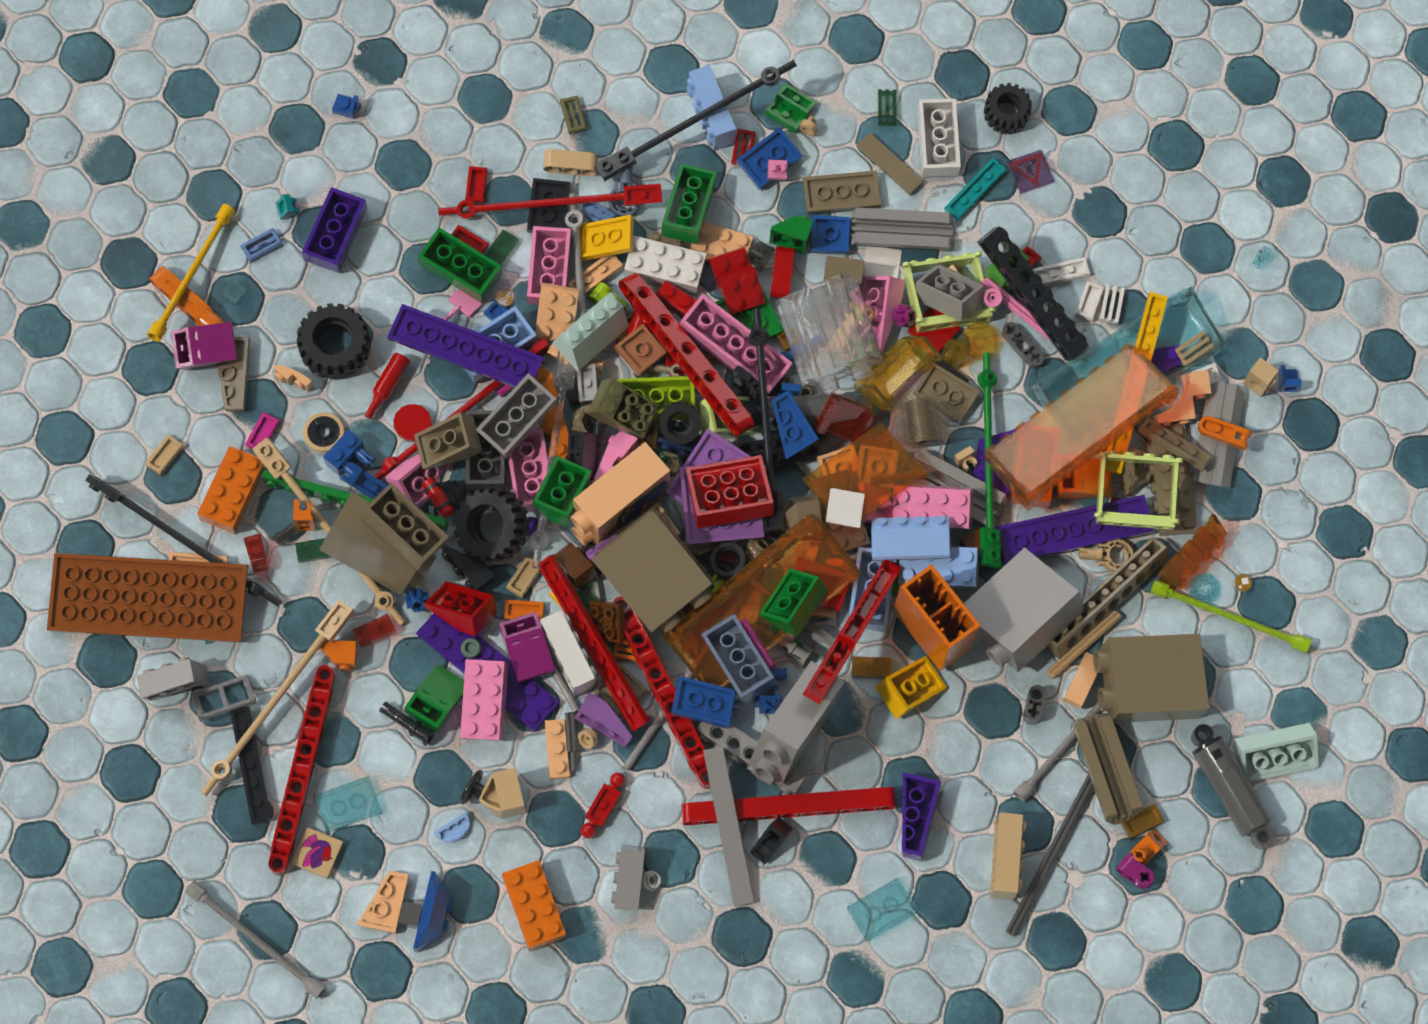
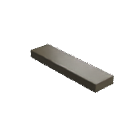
[857,133,923,196]
[1138,418,1213,472]

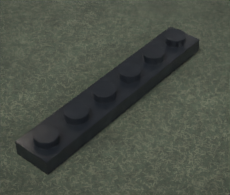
[230,706,272,825]

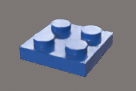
[811,215,850,255]

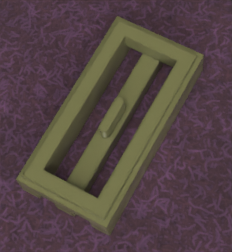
[560,95,587,135]

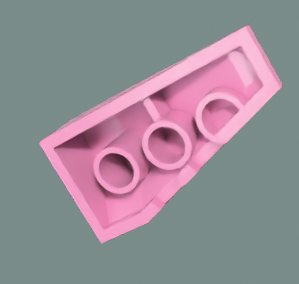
[860,276,905,351]
[592,431,638,484]
[385,453,451,507]

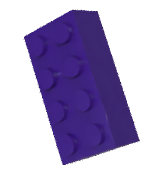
[302,187,367,273]

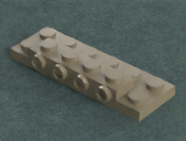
[1146,423,1198,536]

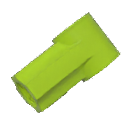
[589,282,628,311]

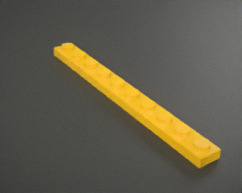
[1105,292,1168,475]

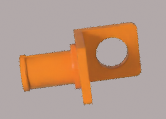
[1131,829,1168,865]

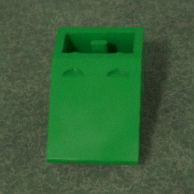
[405,664,464,733]

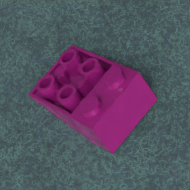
[171,322,237,370]
[499,612,555,682]

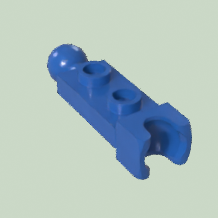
[339,462,387,499]

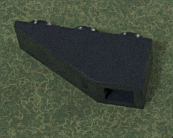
[441,545,496,592]

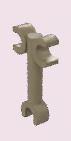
[633,364,682,378]

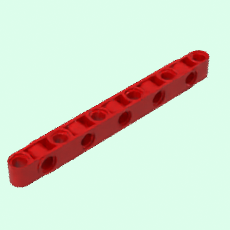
[618,273,754,436]
[613,596,710,789]
[268,665,335,876]

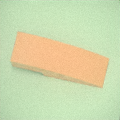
[1063,652,1097,709]

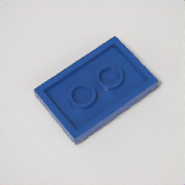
[736,127,802,190]
[671,676,736,728]

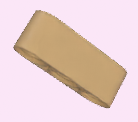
[543,149,598,176]

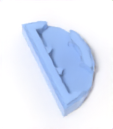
[433,812,470,842]

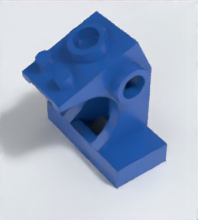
[755,668,787,714]

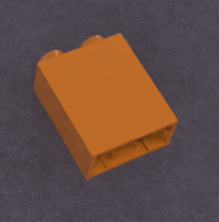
[893,564,981,672]

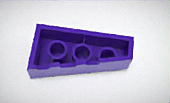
[902,772,942,862]

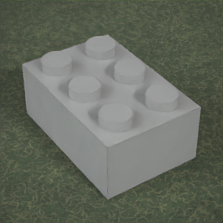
[916,264,984,321]

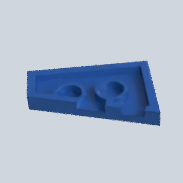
[772,390,818,459]

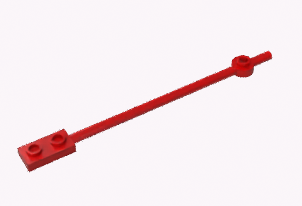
[438,183,663,219]
[373,338,550,480]

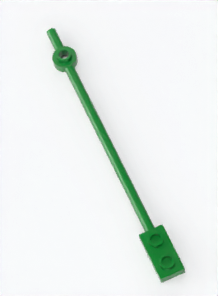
[977,352,1001,569]

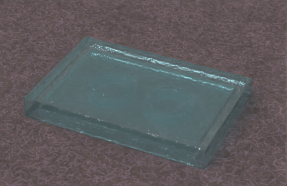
[313,776,382,833]
[846,877,918,942]

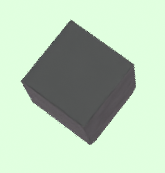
[398,902,422,929]

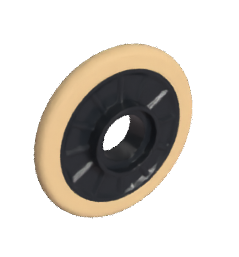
[303,412,345,452]

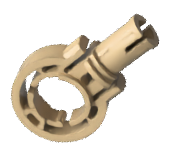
[1078,539,1133,573]

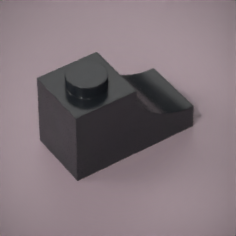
[750,816,794,864]

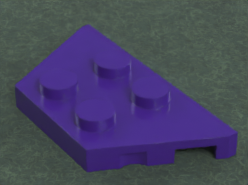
[973,429,1019,500]

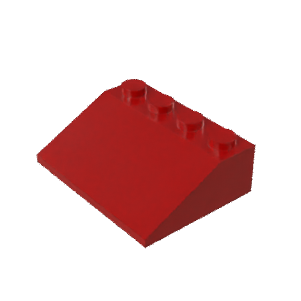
[686,455,774,529]

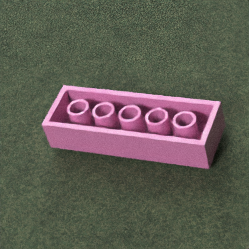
[679,294,793,395]

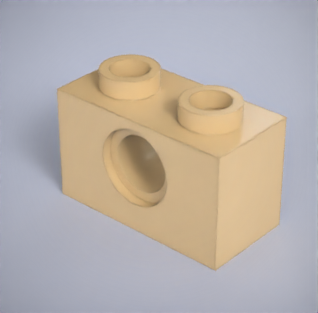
[1243,357,1279,397]

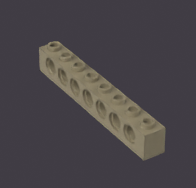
[1046,537,1169,659]

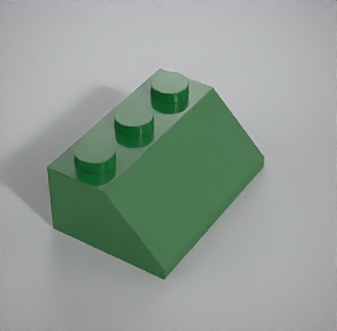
[533,456,592,527]
[759,568,828,636]

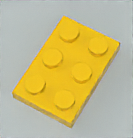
[580,215,634,261]

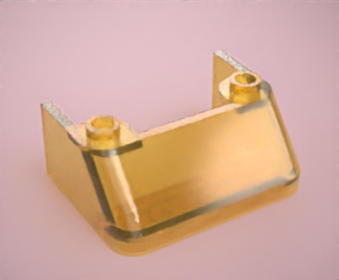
[853,336,943,410]

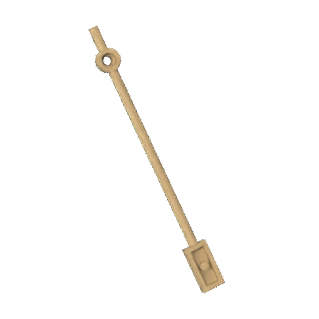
[252,437,406,626]
[201,599,355,797]

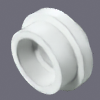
[642,871,661,891]

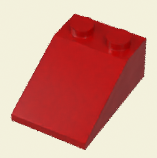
[424,581,497,636]

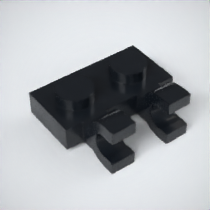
[732,365,760,403]

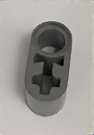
[1023,685,1046,725]

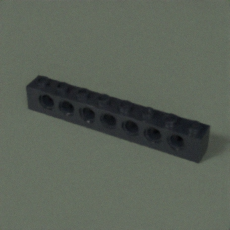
[977,226,1089,361]
[677,427,832,468]

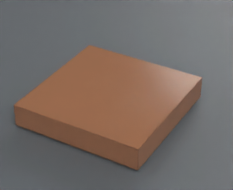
[614,324,667,376]

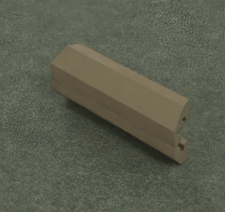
[1072,713,1143,825]

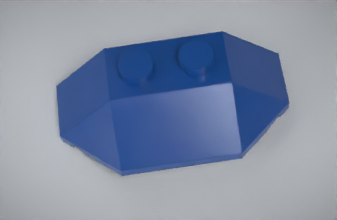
[413,871,453,952]

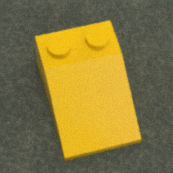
[875,656,947,719]

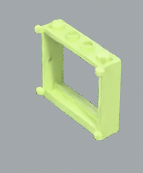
[902,251,996,333]
[1094,450,1183,530]

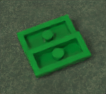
[764,83,817,133]

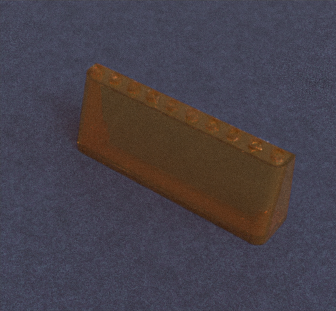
[984,344,1179,512]
[663,514,861,687]

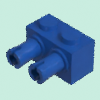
[323,429,376,476]

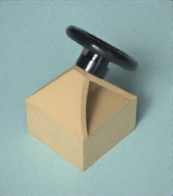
[459,768,525,819]

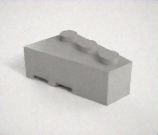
[137,658,211,701]
[611,845,646,912]

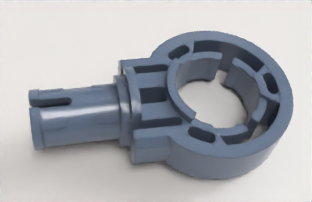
[608,166,640,217]

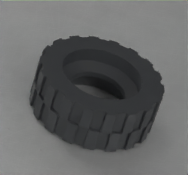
[659,400,702,445]

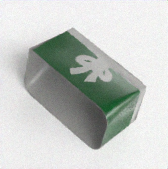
[793,621,835,661]

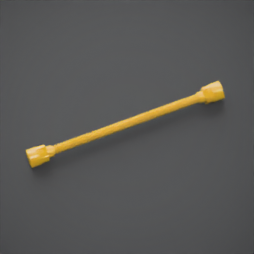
[147,204,235,342]

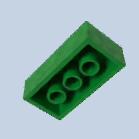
[661,164,717,244]
[418,227,502,303]

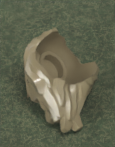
[571,403,600,433]
[1120,448,1151,497]

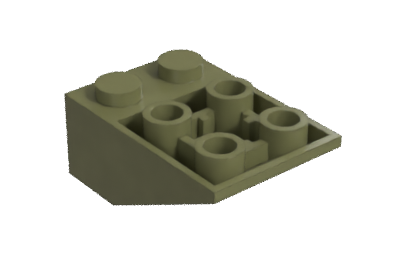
[587,378,658,439]

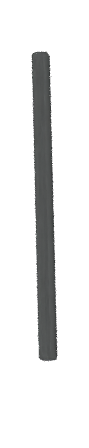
[1006,773,1094,936]

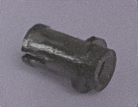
[273,523,299,546]

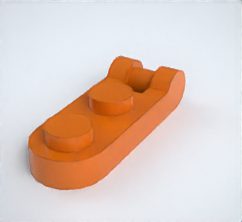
[1198,416,1252,450]

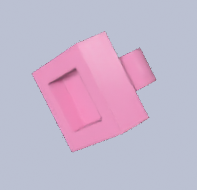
[768,160,787,180]

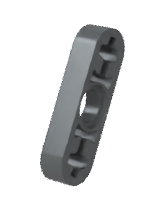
[1002,322,1044,369]

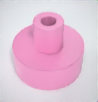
[983,288,1002,308]

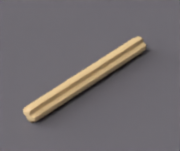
[1047,610,1121,679]

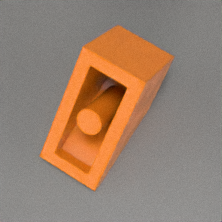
[319,640,357,671]

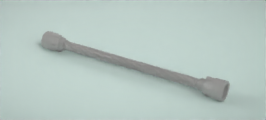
[1013,702,1100,802]
[185,880,327,999]

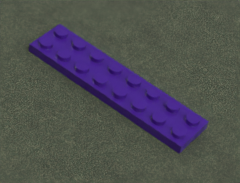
[387,304,544,388]
[995,495,1154,565]
[416,613,560,732]

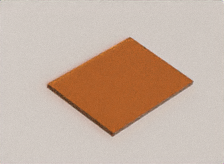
[803,422,926,531]

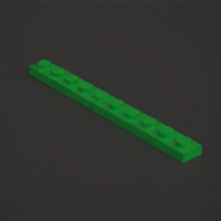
[262,470,449,532]

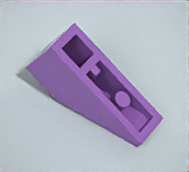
[574,692,632,747]

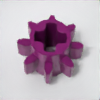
[892,304,916,328]

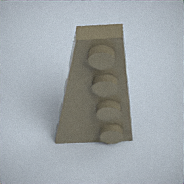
[217,337,250,412]

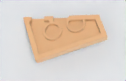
[356,871,409,934]

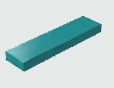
[944,158,1007,222]

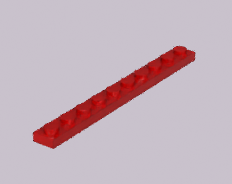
[537,554,650,732]

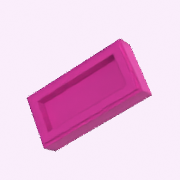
[245,412,280,449]

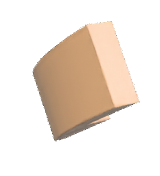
[273,365,313,392]

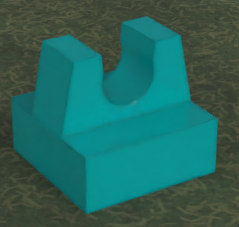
[276,194,300,220]

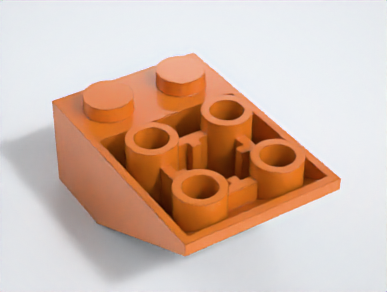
[1055,455,1114,499]

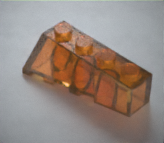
[1157,513,1227,591]

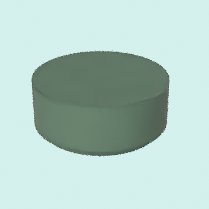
[461,638,481,659]

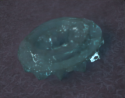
[1189,573,1220,603]

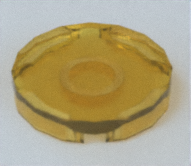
[961,322,999,360]

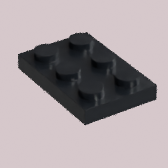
[527,178,570,233]

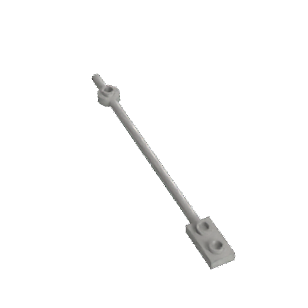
[565,193,599,405]

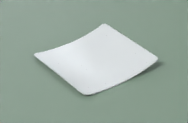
[826,488,865,528]

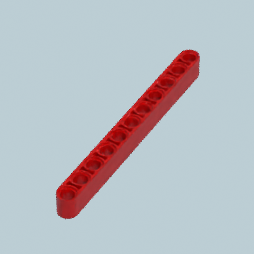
[681,787,896,826]

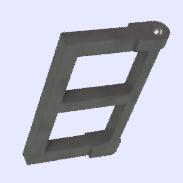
[191,674,256,722]

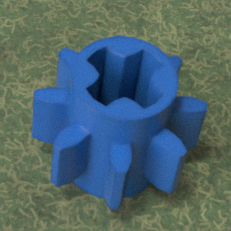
[405,588,429,612]

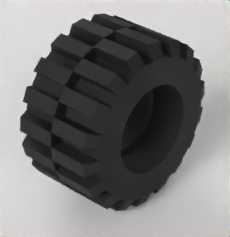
[984,83,1032,134]

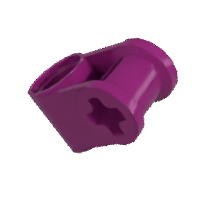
[1115,853,1154,889]

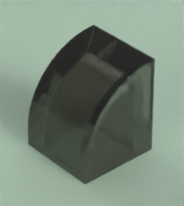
[748,240,775,272]

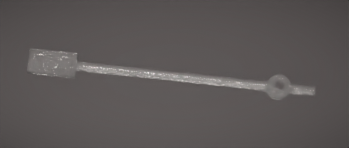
[529,350,576,569]

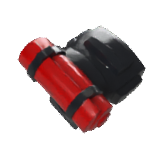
[422,477,467,518]

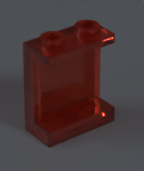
[814,392,875,448]

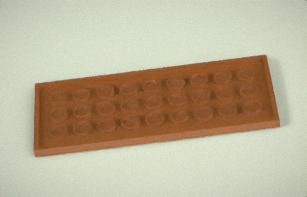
[47,553,248,643]

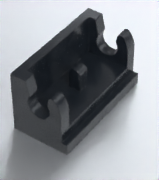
[567,432,596,473]

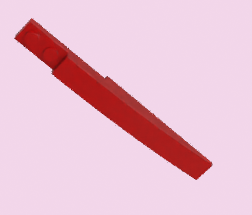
[802,560,902,704]

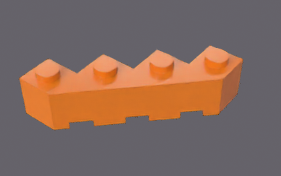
[535,367,568,463]

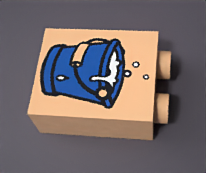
[570,442,670,546]

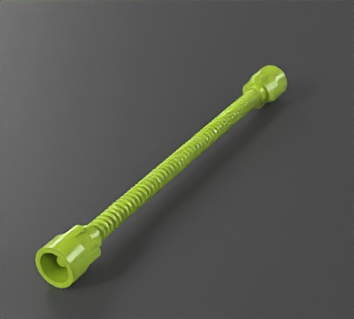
[1150,579,1312,653]

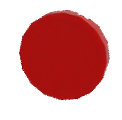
[393,404,432,442]

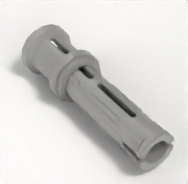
[756,623,812,667]

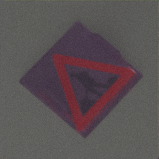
[1007,150,1055,194]

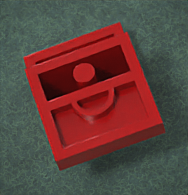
[708,247,765,315]

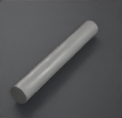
[551,660,579,713]

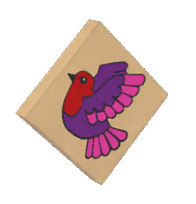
[291,827,343,879]

